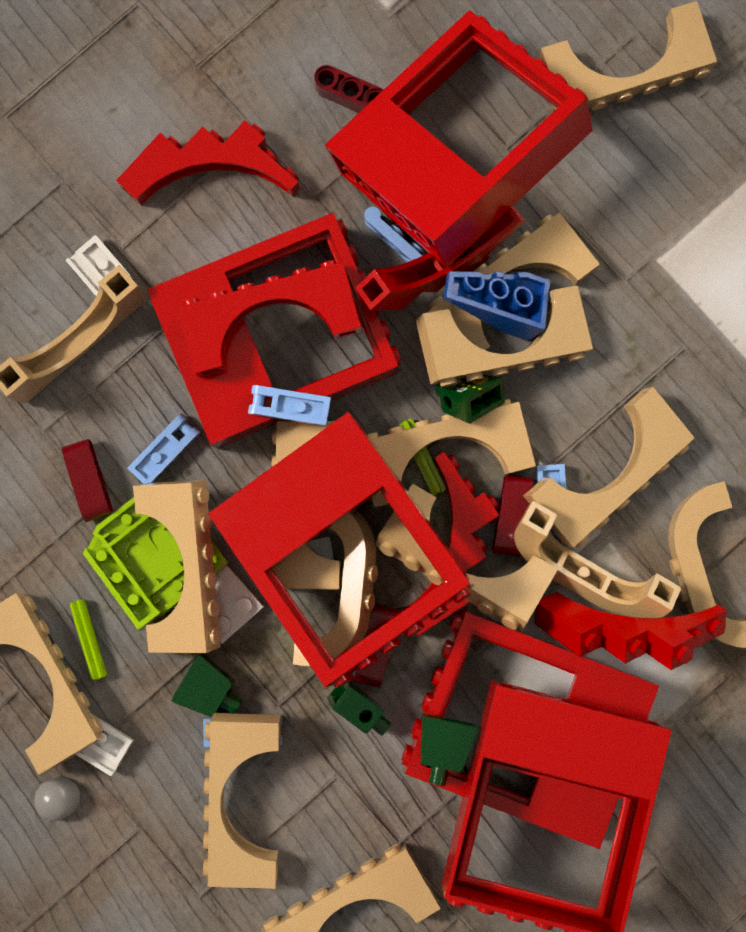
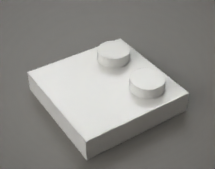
[215,566,264,644]

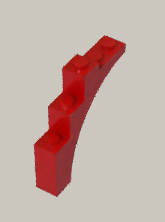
[116,120,300,205]
[355,205,526,310]
[403,452,500,636]
[535,592,727,670]

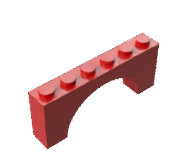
[177,260,362,377]

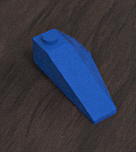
[444,272,550,341]

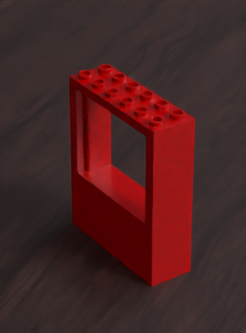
[325,10,593,268]
[147,212,401,449]
[208,412,474,688]
[401,609,659,849]
[441,680,672,932]

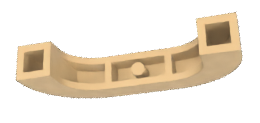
[668,481,746,648]
[514,501,681,618]
[293,509,378,666]

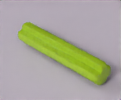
[399,419,446,496]
[70,599,107,680]

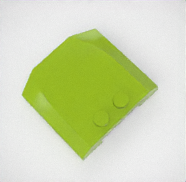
[83,497,229,631]

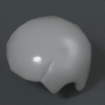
[34,776,80,821]

